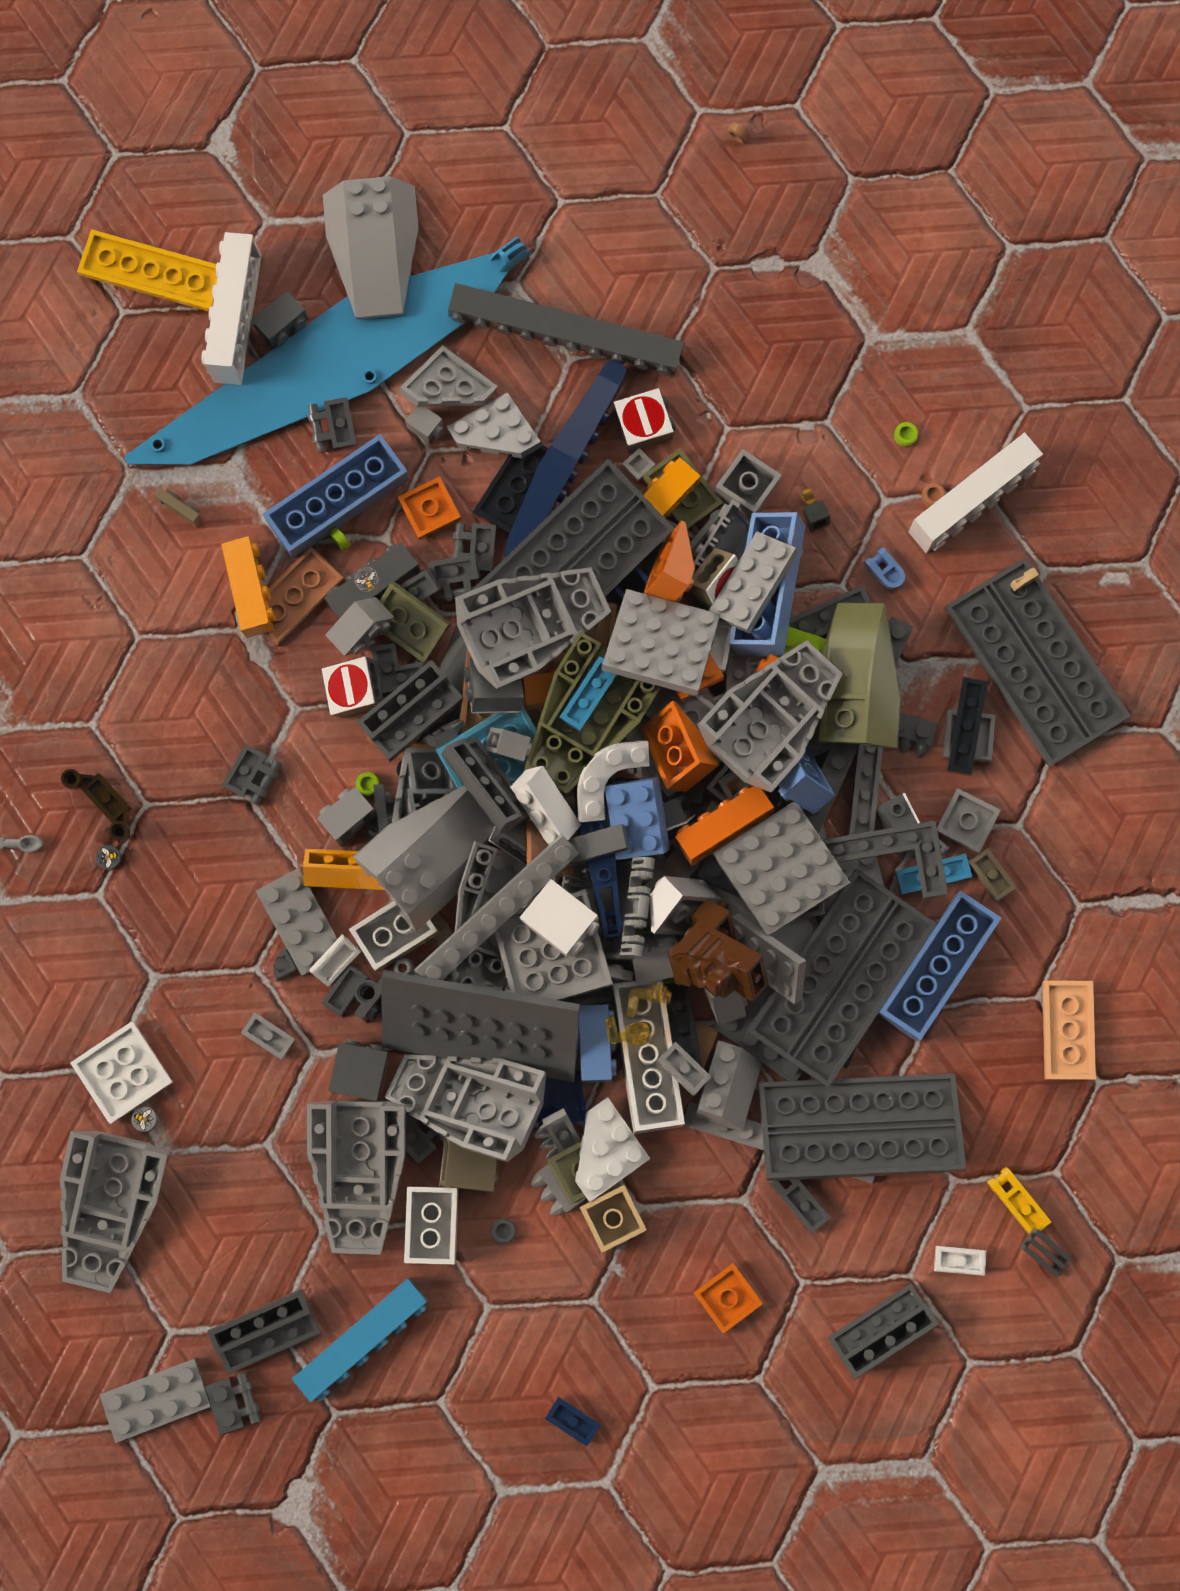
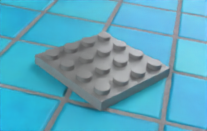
[602,589,720,696]
[713,802,851,936]
[495,889,613,1001]

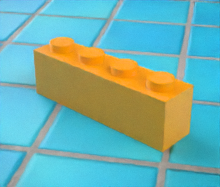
[643,457,701,519]
[221,536,276,638]
[303,849,385,890]

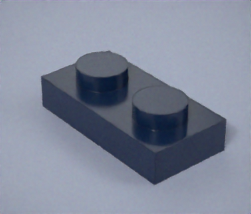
[545,1396,601,1446]

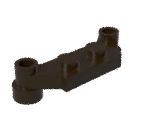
[61,769,132,842]

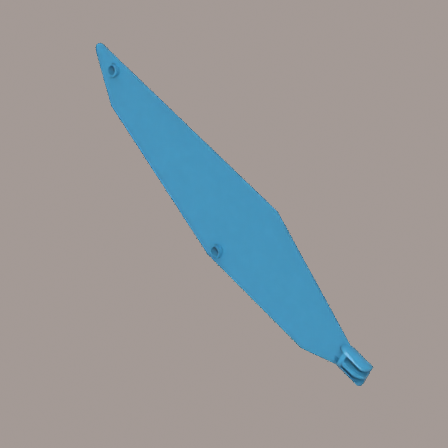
[125,236,531,465]

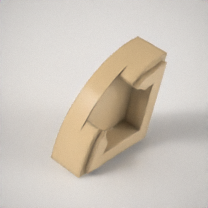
[1010,568,1039,592]

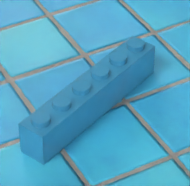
[292,1278,428,1402]

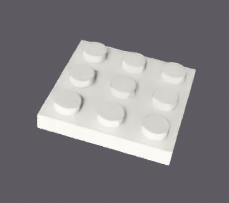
[70,1021,174,1125]

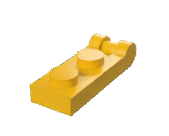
[987,1167,1051,1235]

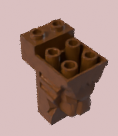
[668,899,769,1002]

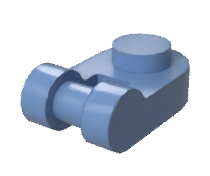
[864,547,905,590]

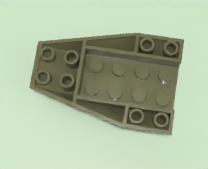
[807,603,902,749]
[524,631,661,794]

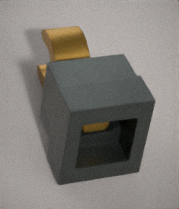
[801,488,830,532]

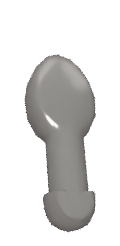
[0,835,44,853]

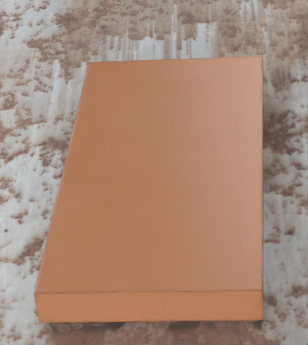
[265,546,345,647]

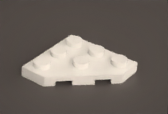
[575,1097,650,1202]

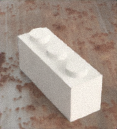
[510,766,581,845]

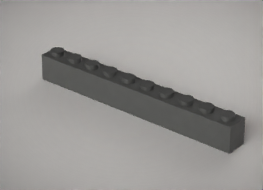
[448,283,683,376]
[803,617,913,834]

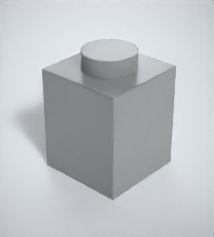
[405,406,444,444]

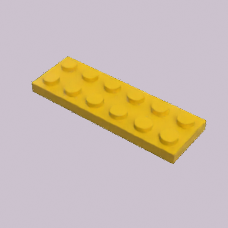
[77,229,218,312]

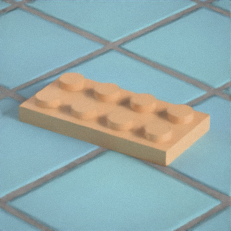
[1042,981,1096,1080]

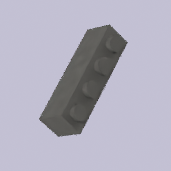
[324,542,420,619]

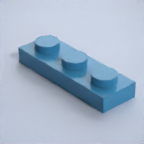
[560,656,617,732]
[895,854,972,895]

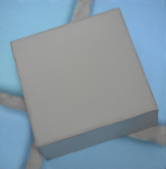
[622,448,655,482]

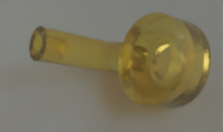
[626,985,672,1018]
[605,1016,651,1047]

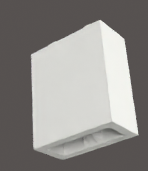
[520,879,599,959]

